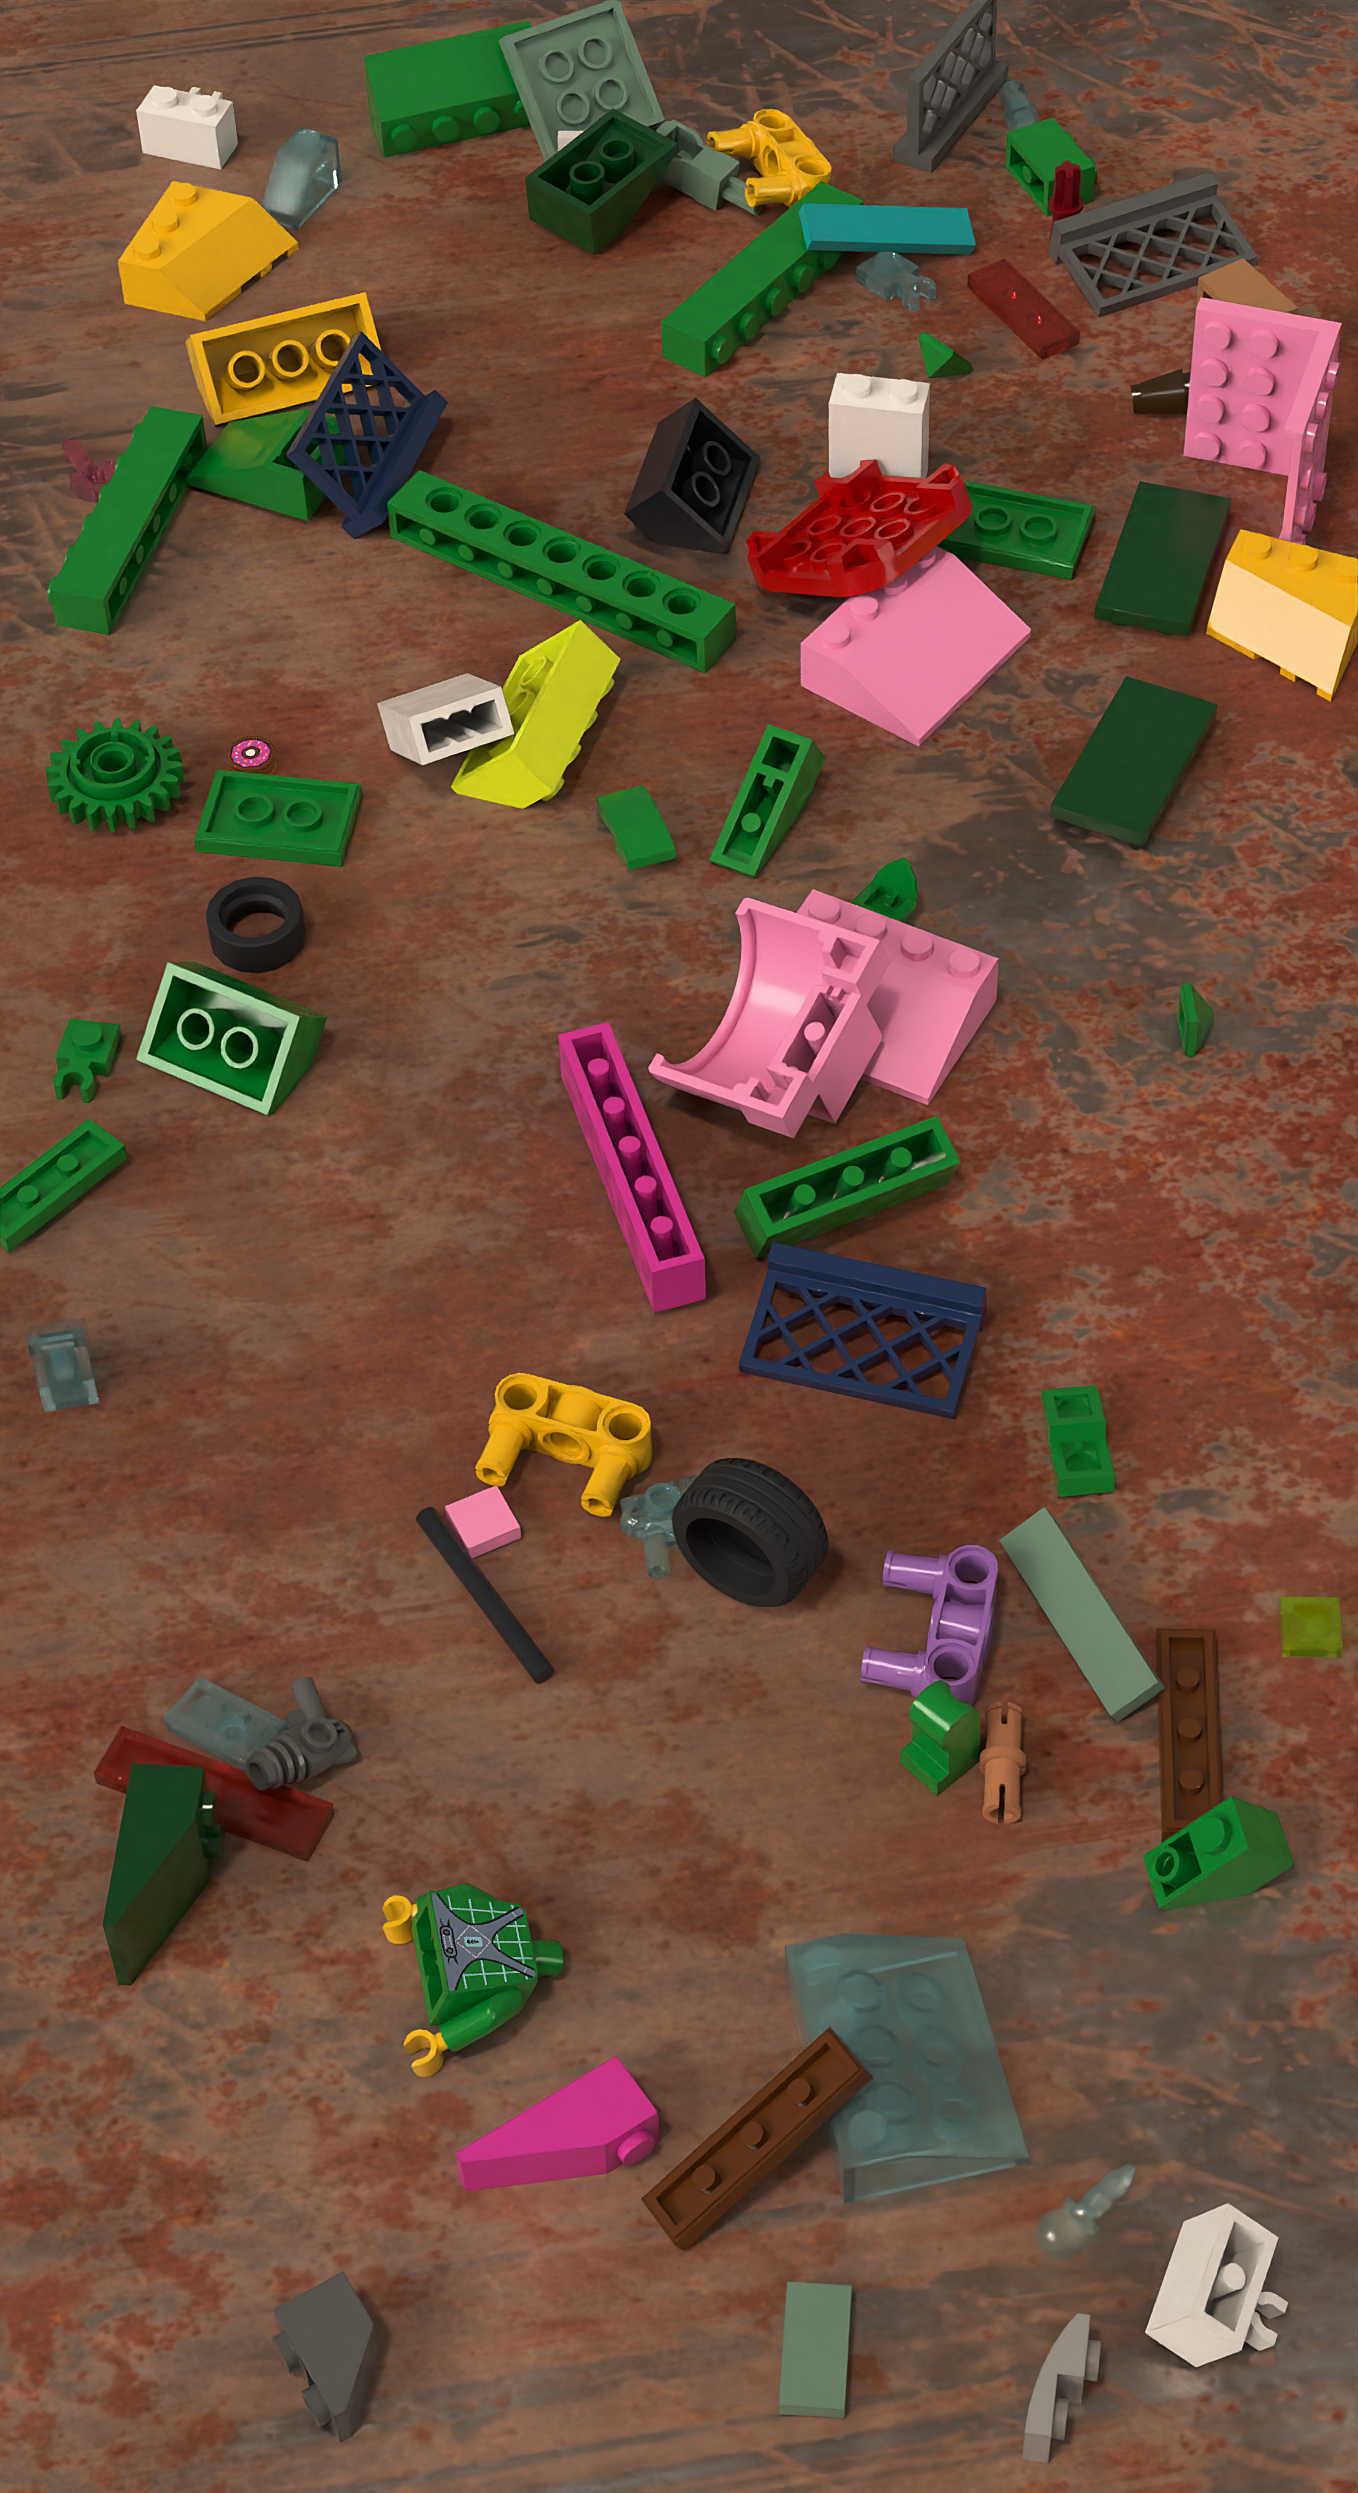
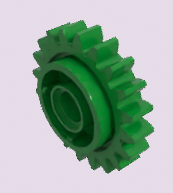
[45,718,185,833]

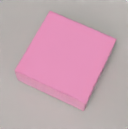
[445,1485,521,1558]

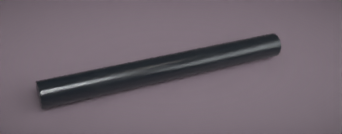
[416,1507,554,1684]

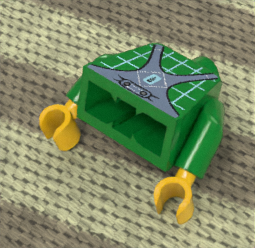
[382,1883,563,2077]

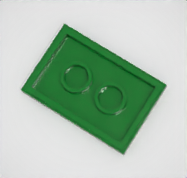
[937,480,1096,580]
[194,770,362,867]

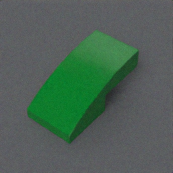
[596,785,677,870]
[1041,1385,1115,1497]

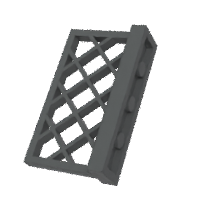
[893,0,1008,173]
[1048,172,1258,317]

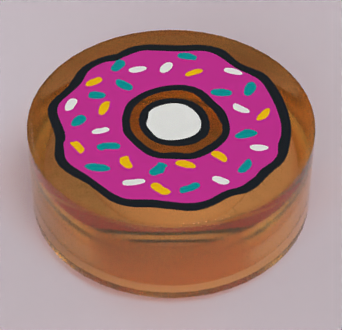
[226,736,277,775]

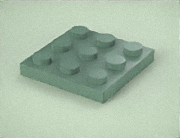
[499,0,665,162]

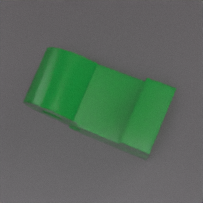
[900,1680,980,1796]

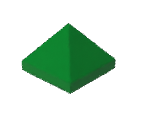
[918,332,973,378]

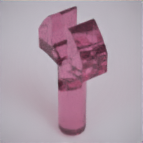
[62,436,116,503]

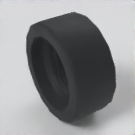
[206,877,306,973]

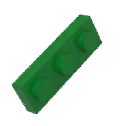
[0,1118,128,1252]

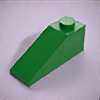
[709,724,826,879]

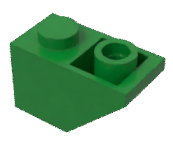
[1143,1796,1295,1911]

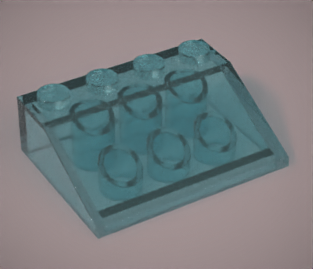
[785,1933,1029,2203]

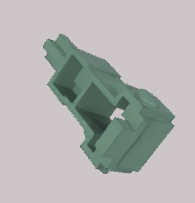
[655,119,764,216]

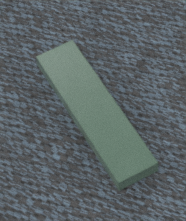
[999,1507,1165,1722]

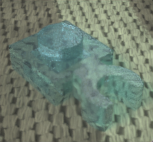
[856,251,936,312]

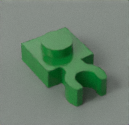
[53,1018,122,1103]

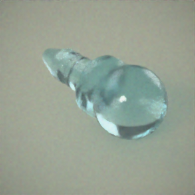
[1035,2164,1136,2261]

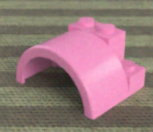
[648,898,891,1138]

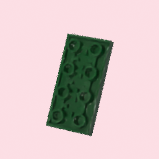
[1094,481,1232,637]
[1050,676,1218,846]

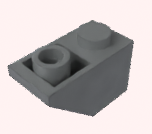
[271,2271,379,2443]

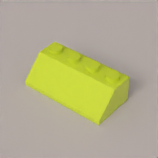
[451,620,621,809]

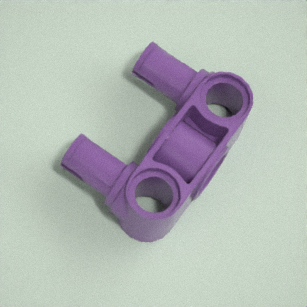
[860,1545,998,1706]

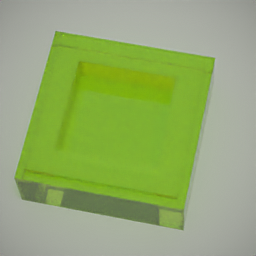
[1279,1597,1343,1658]

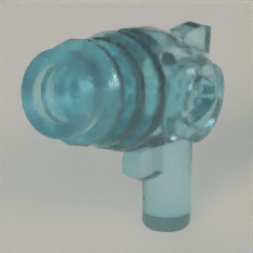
[620,1476,697,1578]

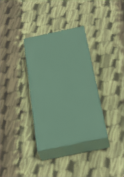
[779,2281,852,2419]

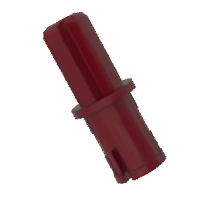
[1048,160,1084,239]

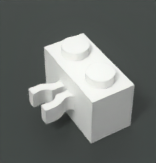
[136,85,238,169]
[1145,2203,1288,2367]

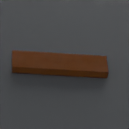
[1156,1628,1222,1842]
[641,2027,874,2251]

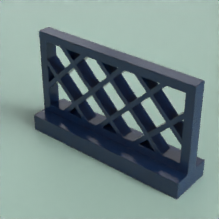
[286,331,448,539]
[739,1242,987,1419]

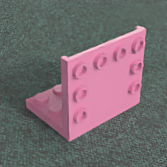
[1183,297,1342,545]

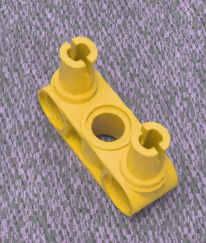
[706,109,832,208]
[475,1373,653,1517]

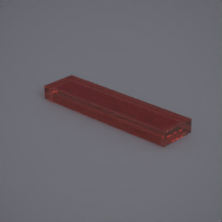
[94,1726,334,1862]

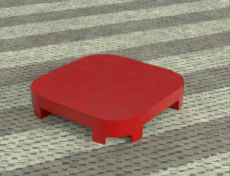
[745,459,973,597]

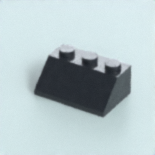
[624,398,760,554]

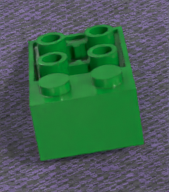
[185,409,348,521]

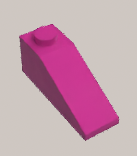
[455,2055,660,2191]

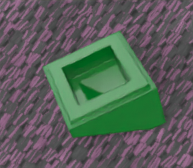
[1177,983,1214,1057]

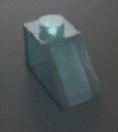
[261,127,342,230]
[27,1318,99,1412]

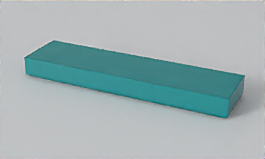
[798,203,976,255]

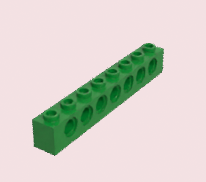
[387,470,736,674]

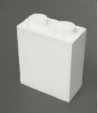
[829,373,930,478]
[377,673,514,765]

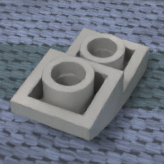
[1022,2313,1101,2463]

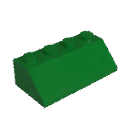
[363,20,532,158]

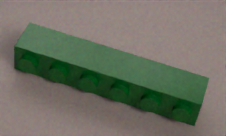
[661,181,864,378]
[47,406,208,635]

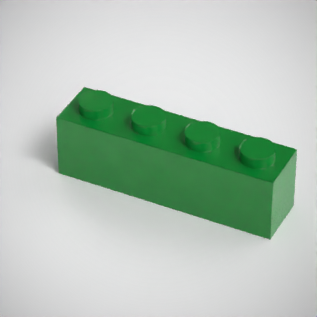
[733,1116,961,1259]

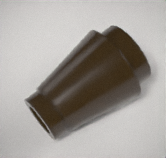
[1131,368,1191,415]

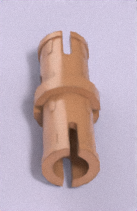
[979,1702,1026,1824]

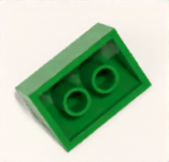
[136,962,328,1115]

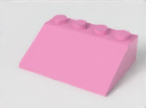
[801,546,1031,747]
[797,889,999,1105]

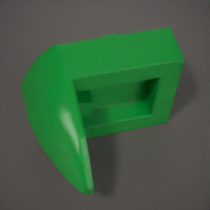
[850,858,918,924]

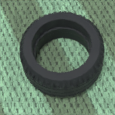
[672,1458,829,1607]

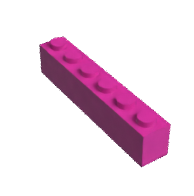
[558,1022,706,1313]

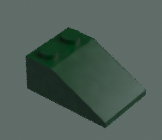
[525,109,679,255]
[103,1763,225,1986]

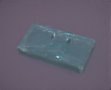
[163,1677,289,1772]

